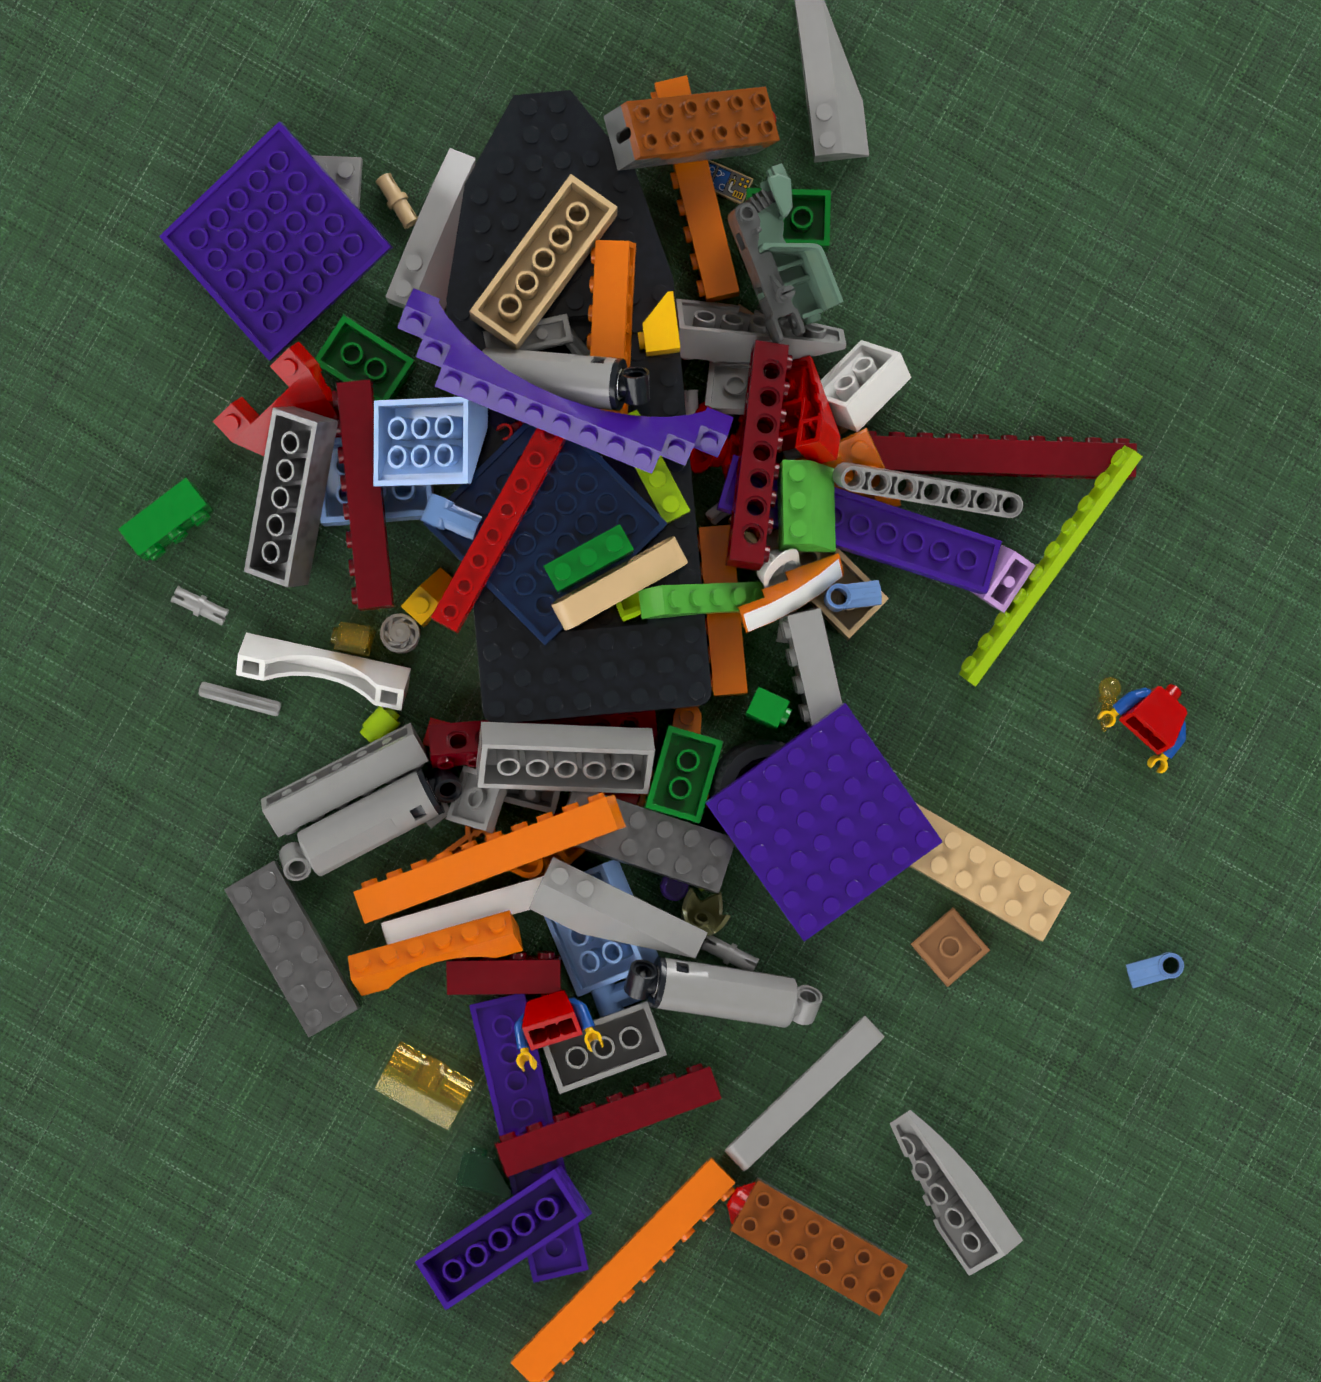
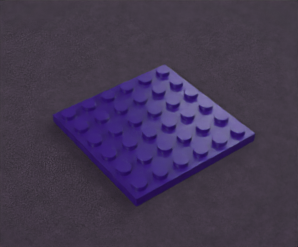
[159,121,393,361]
[705,703,943,941]

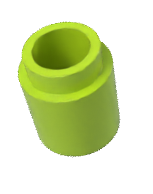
[359,706,401,743]

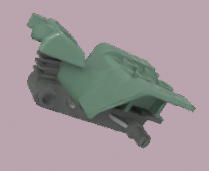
[728,163,844,343]

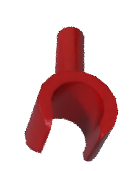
[496,421,524,441]

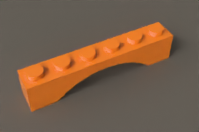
[348,910,523,996]

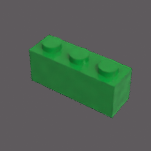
[544,524,634,594]
[745,687,792,731]

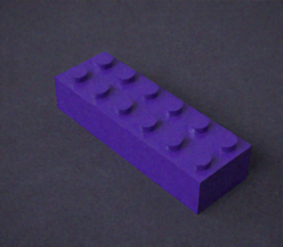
[415,1165,592,1310]

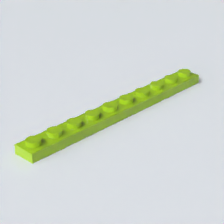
[959,445,1143,687]

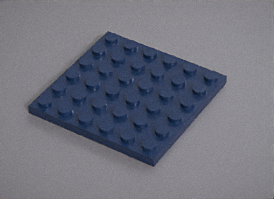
[423,423,668,646]

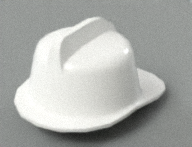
[757,548,800,588]

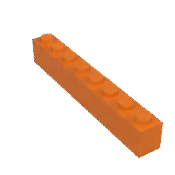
[650,75,739,302]

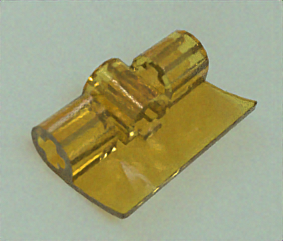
[375,1041,475,1130]

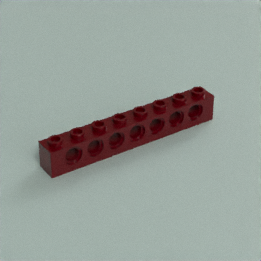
[725,340,792,571]
[428,711,658,769]

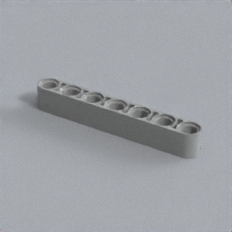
[833,462,1023,518]
[724,1016,885,1172]

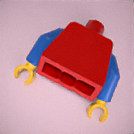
[1097,684,1187,773]
[514,990,604,1072]

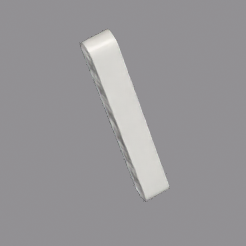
[381,876,544,945]

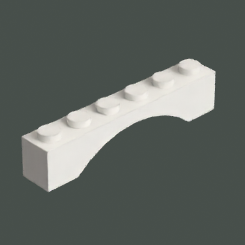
[236,633,411,711]

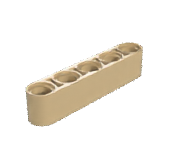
[551,536,688,630]

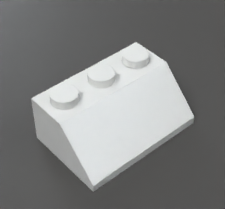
[820,340,911,432]

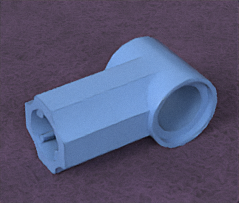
[420,493,483,540]
[823,580,882,612]
[1126,952,1184,988]
[591,980,641,1017]

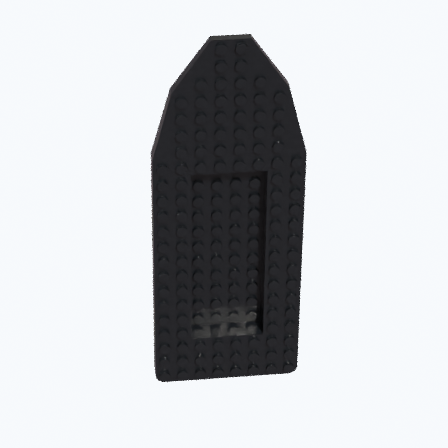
[446,90,711,723]

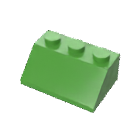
[777,460,836,552]

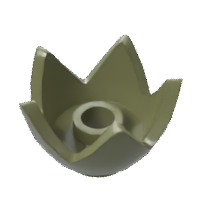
[680,888,731,937]

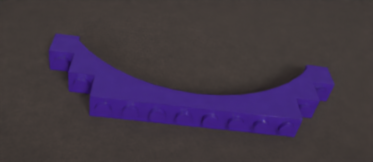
[397,288,733,474]

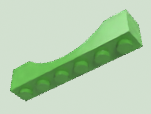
[638,582,764,619]

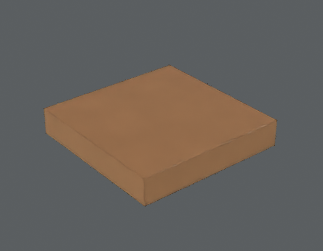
[910,907,990,987]

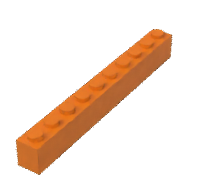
[353,792,626,924]
[511,1157,736,1382]

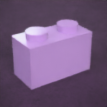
[972,545,1035,613]

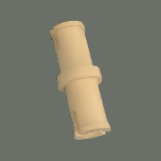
[375,173,418,229]

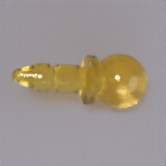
[1098,677,1121,731]

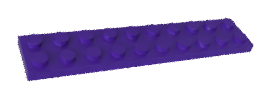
[716,455,1002,594]
[469,994,589,1283]

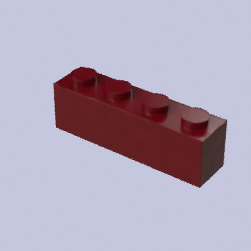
[446,950,561,995]

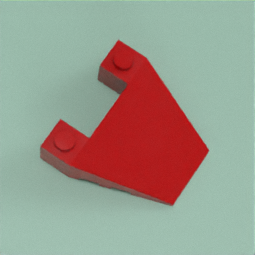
[213,342,341,456]
[724,355,841,469]

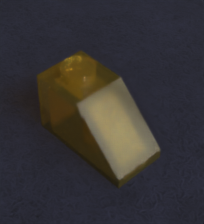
[331,621,375,658]

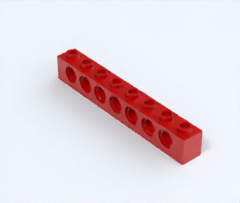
[431,428,566,634]

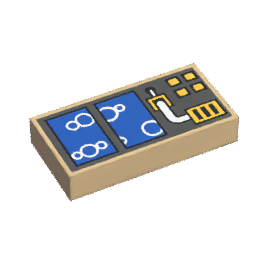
[708,160,753,204]

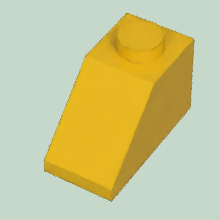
[638,291,680,356]
[401,567,452,628]

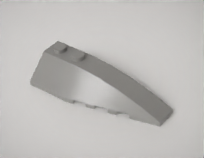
[795,0,869,163]
[386,148,476,311]
[676,299,846,363]
[529,857,708,958]
[890,1110,1023,1276]

